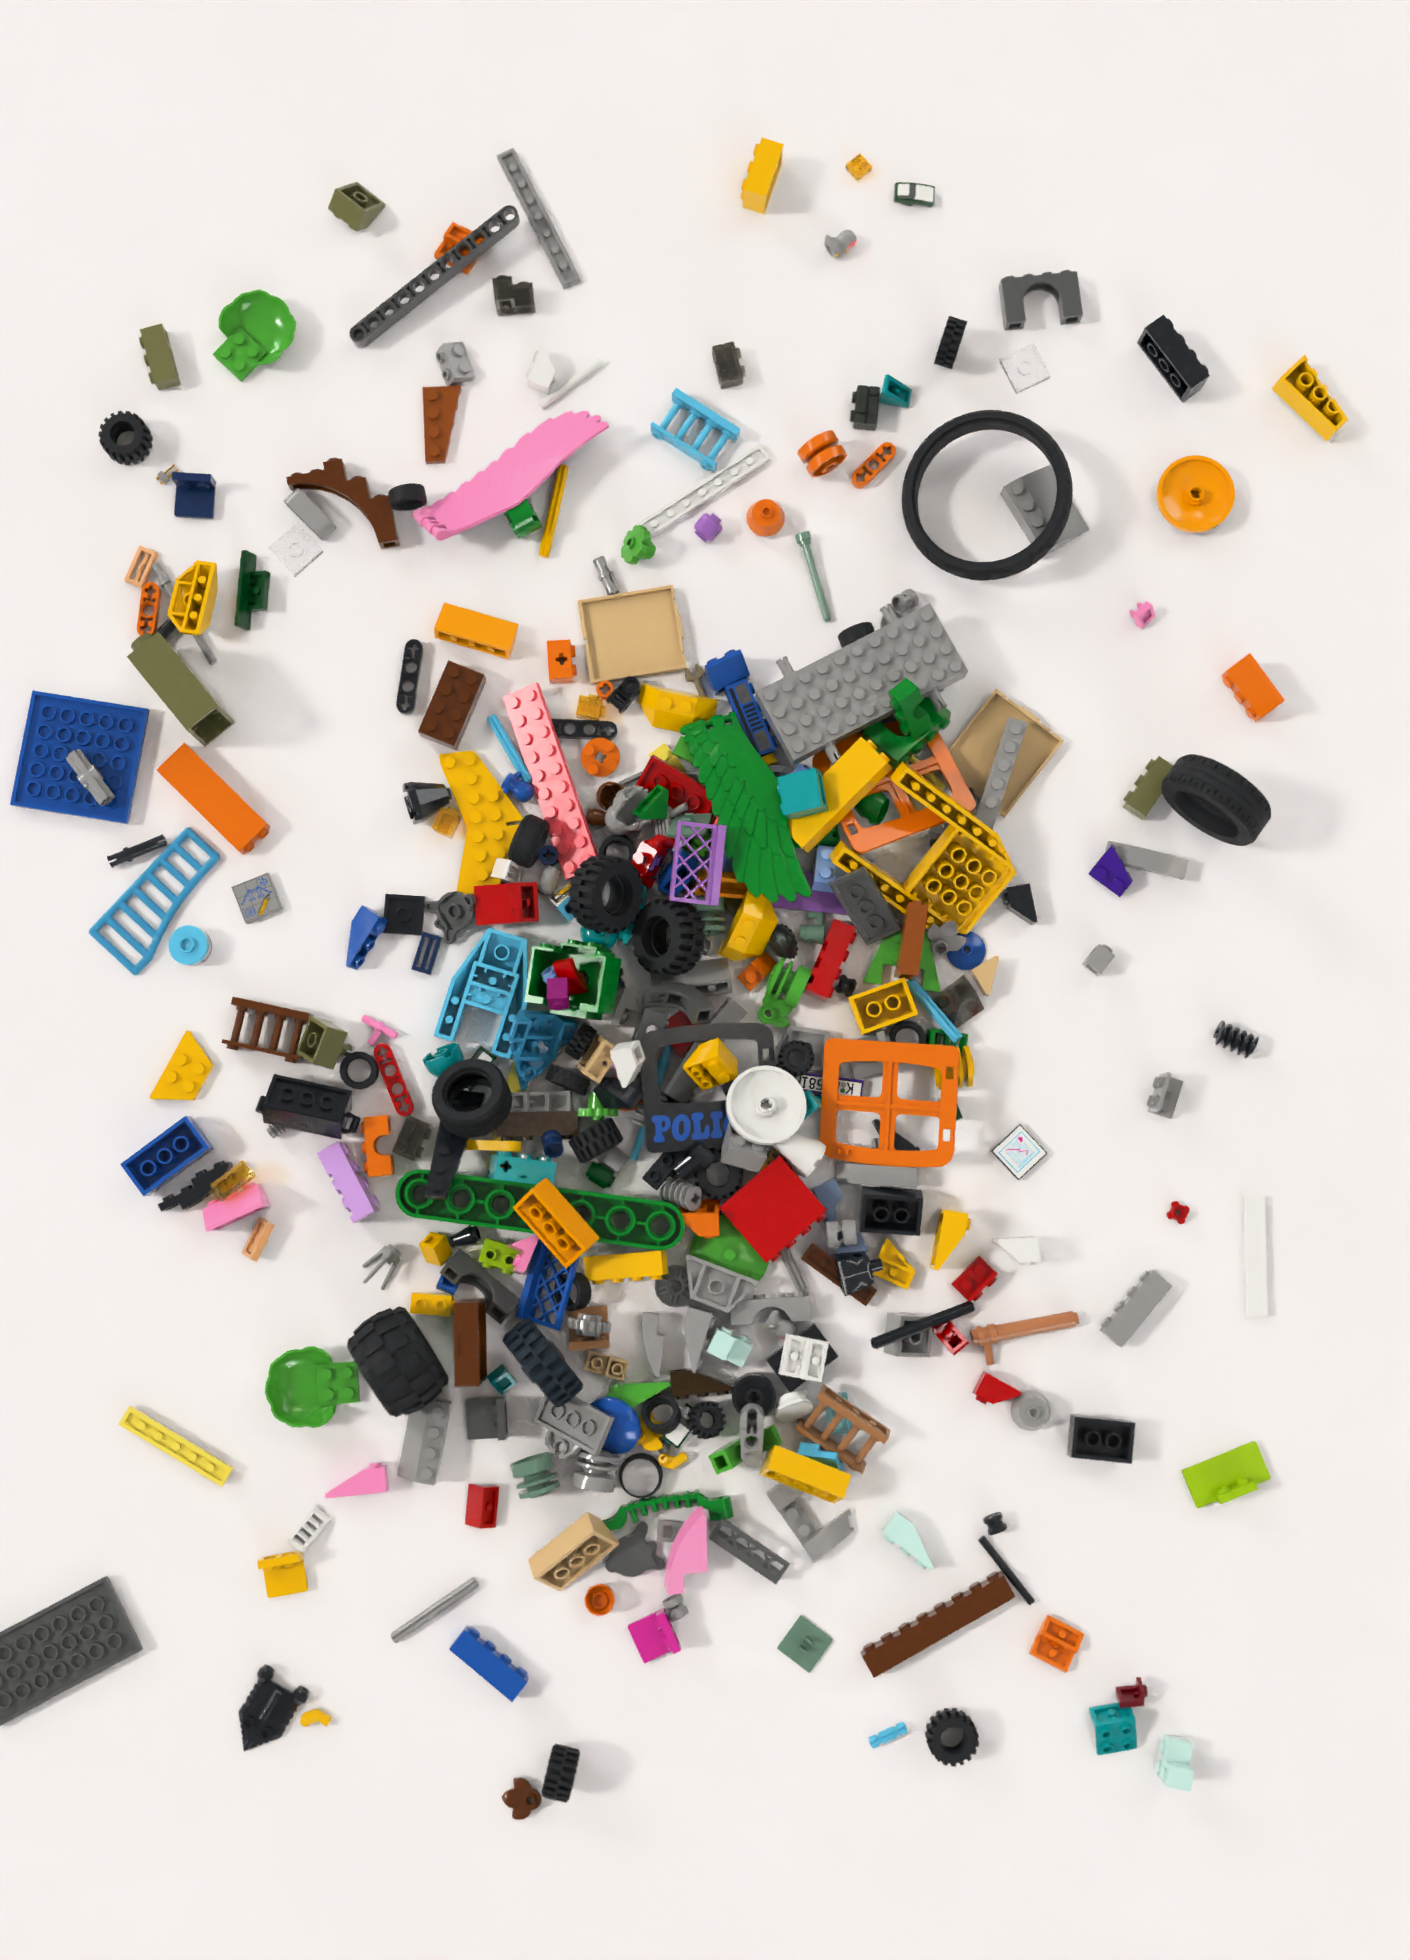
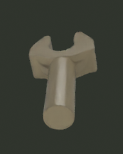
[685,664,708,697]

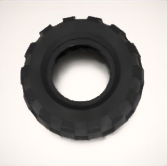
[347,1306,449,1417]

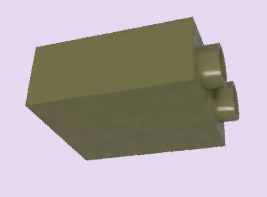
[127,632,235,747]

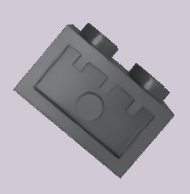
[466,1396,508,1440]

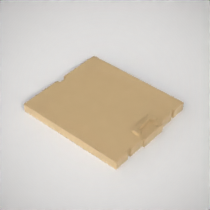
[577,585,687,685]
[948,689,1064,818]

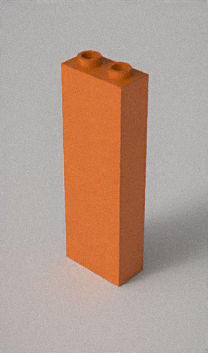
[156,743,271,854]

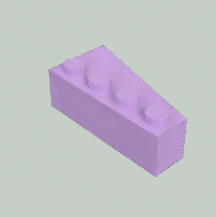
[317,1141,380,1223]

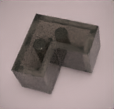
[492,275,536,316]

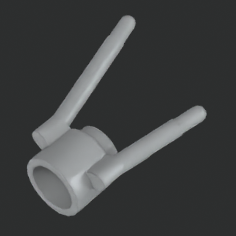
[362,1244,402,1290]

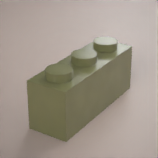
[139,323,181,390]
[1123,756,1173,820]

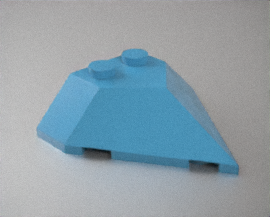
[508,1010,579,1092]

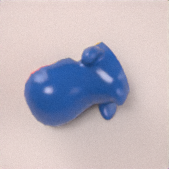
[501,771,534,803]

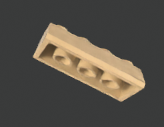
[528,1512,619,1591]

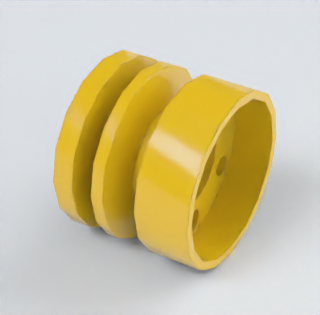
[934,1046,974,1090]

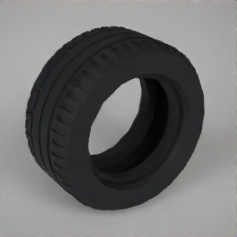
[431,1059,512,1138]

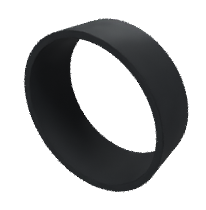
[619,1453,663,1498]

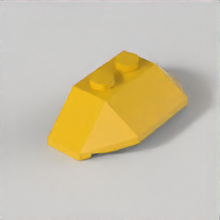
[167,560,218,636]
[638,683,718,732]
[717,890,778,962]

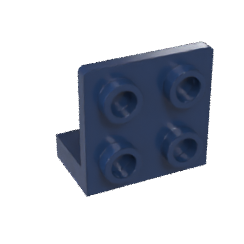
[172,472,216,519]

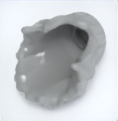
[604,785,651,835]

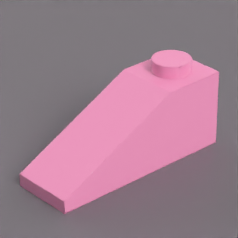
[325,1462,389,1498]

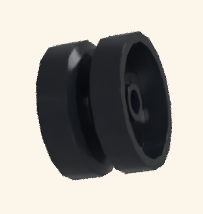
[731,1372,776,1418]

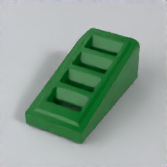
[926,1028,968,1053]

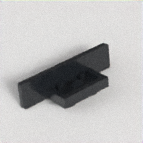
[642,1150,690,1190]

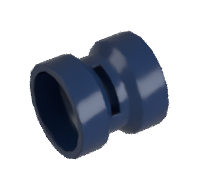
[542,1130,564,1158]

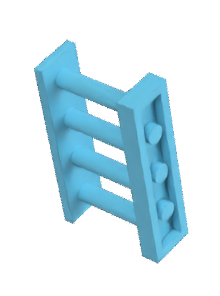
[650,388,740,473]

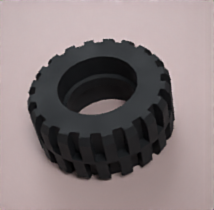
[568,855,644,933]
[631,899,706,975]

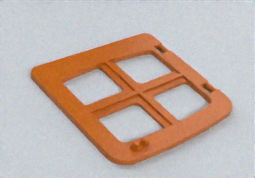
[812,720,976,854]
[819,1038,960,1167]

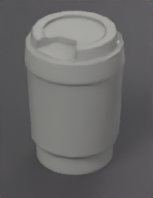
[537,865,561,897]

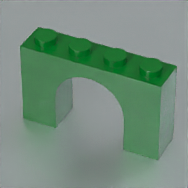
[862,697,951,770]

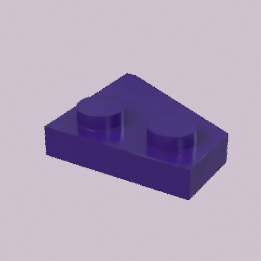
[1088,844,1133,897]

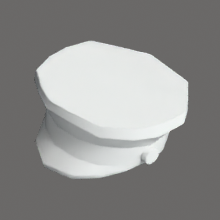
[775,1389,813,1422]

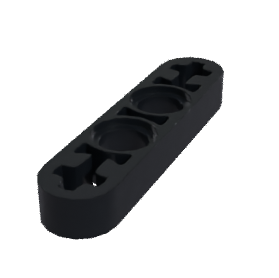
[396,639,423,715]
[551,718,618,740]

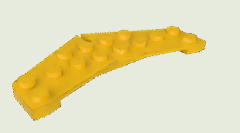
[439,751,523,907]

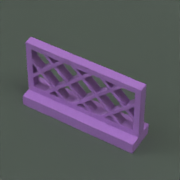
[669,820,727,906]

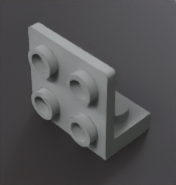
[1147,1072,1184,1119]

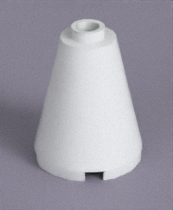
[772,1132,826,1178]

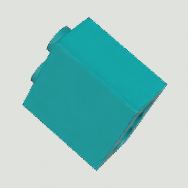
[777,768,828,820]

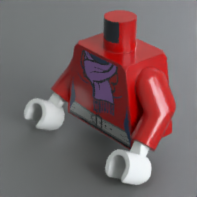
[631,834,685,896]

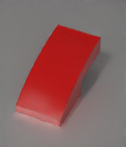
[552,958,589,995]

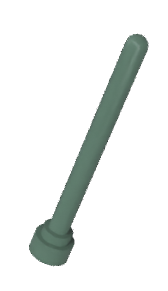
[795,531,831,622]

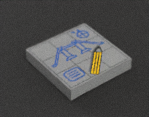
[231,872,283,924]

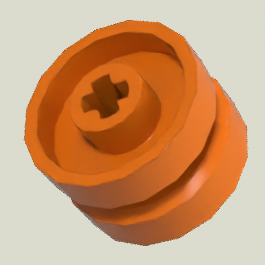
[797,430,847,478]

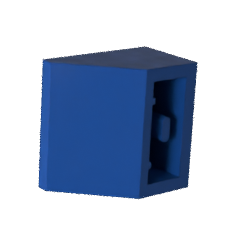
[704,649,750,696]

